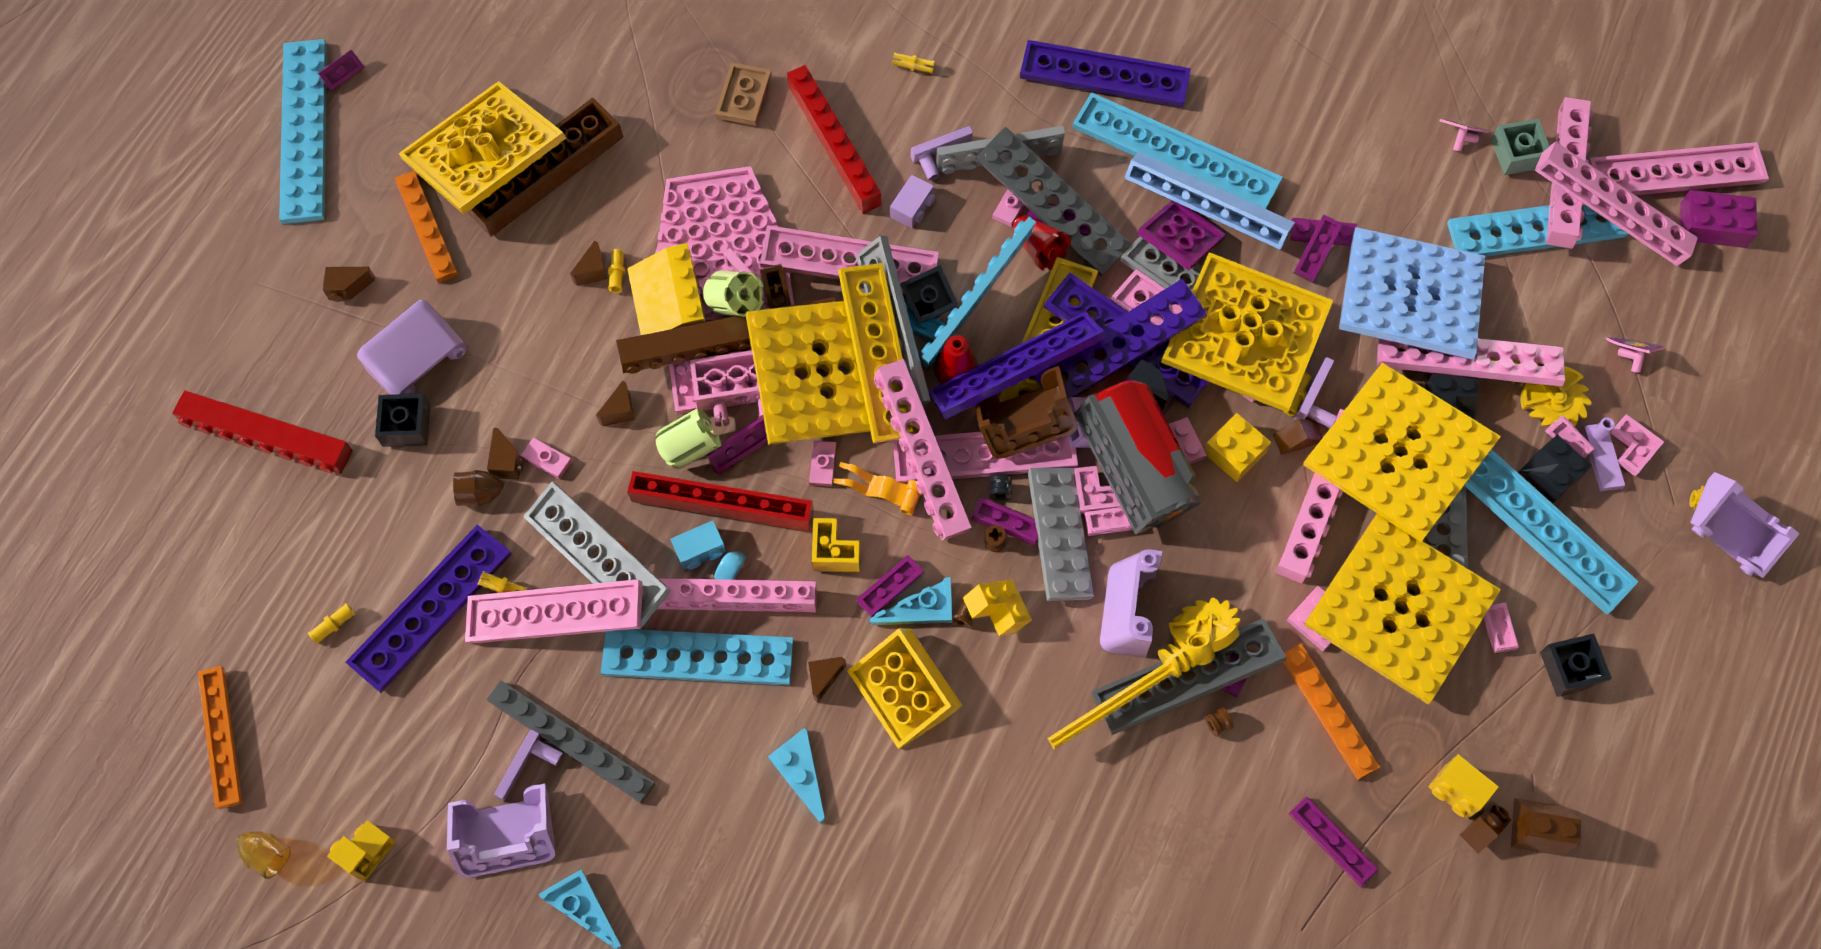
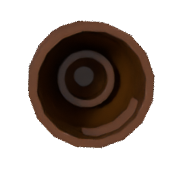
[453,470,504,506]

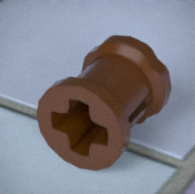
[985,525,1006,552]
[952,598,972,628]

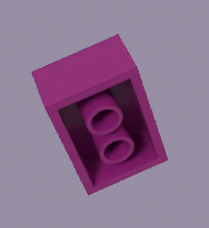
[1680,190,1757,248]

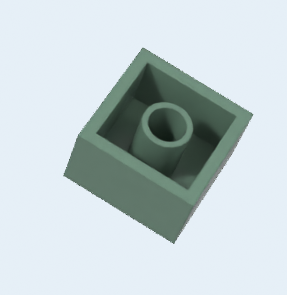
[1491,118,1549,175]

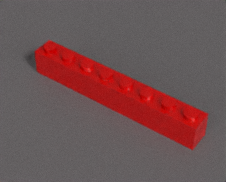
[787,65,882,214]
[172,390,353,474]
[627,471,814,532]

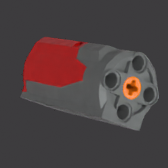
[1075,380,1201,535]

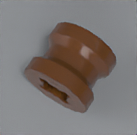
[1205,707,1234,737]

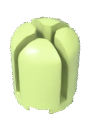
[704,270,764,317]
[655,408,721,469]

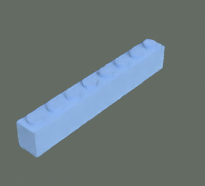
[1125,152,1295,250]

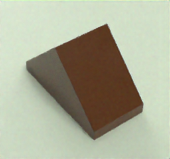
[570,241,607,286]
[760,264,791,309]
[596,381,634,426]
[1273,418,1323,455]
[808,657,846,703]

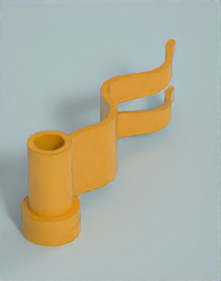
[832,462,923,516]

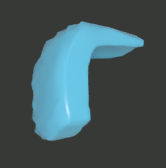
[714,551,747,580]

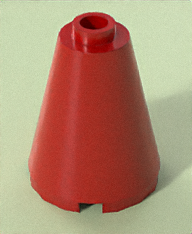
[1013,215,1071,271]
[934,335,978,383]

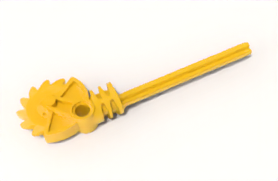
[1489,358,1592,427]
[1047,598,1241,750]

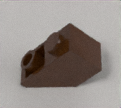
[1460,802,1512,853]

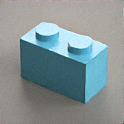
[670,520,726,570]

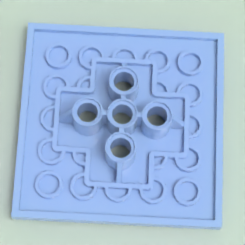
[1339,227,1485,360]

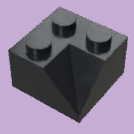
[900,265,959,324]
[1127,360,1175,415]
[1425,374,1479,420]
[375,393,431,447]
[1519,434,1592,504]
[1540,634,1612,697]

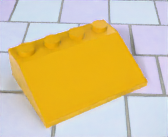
[627,243,706,335]
[847,628,963,749]

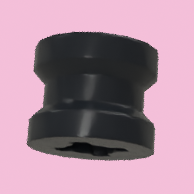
[989,475,1012,500]

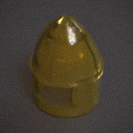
[237,831,291,879]

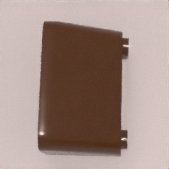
[975,366,1078,459]

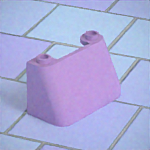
[357,299,468,394]
[1690,472,1800,578]
[1100,549,1162,658]
[447,784,555,878]

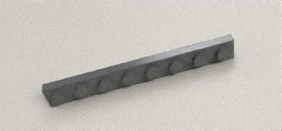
[486,680,655,804]

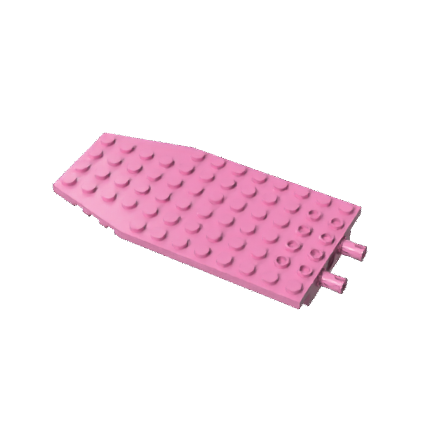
[655,166,804,427]

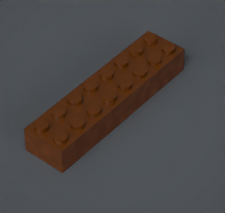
[467,98,623,237]

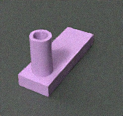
[910,126,973,181]
[1294,357,1337,428]
[1581,417,1625,492]
[494,729,563,802]

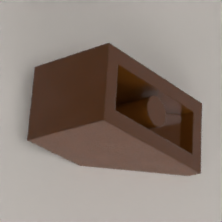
[322,266,375,302]
[487,428,524,479]

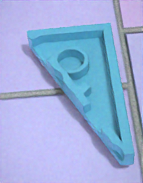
[870,577,952,625]
[768,728,825,824]
[539,870,622,949]

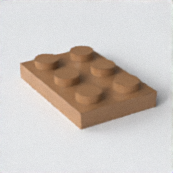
[715,62,772,126]

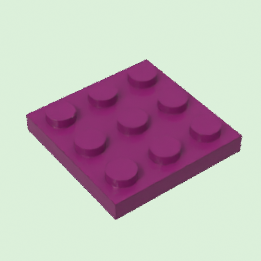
[1137,200,1226,271]

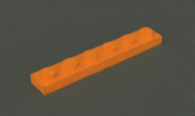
[394,170,458,283]
[1283,643,1380,781]
[198,666,243,810]

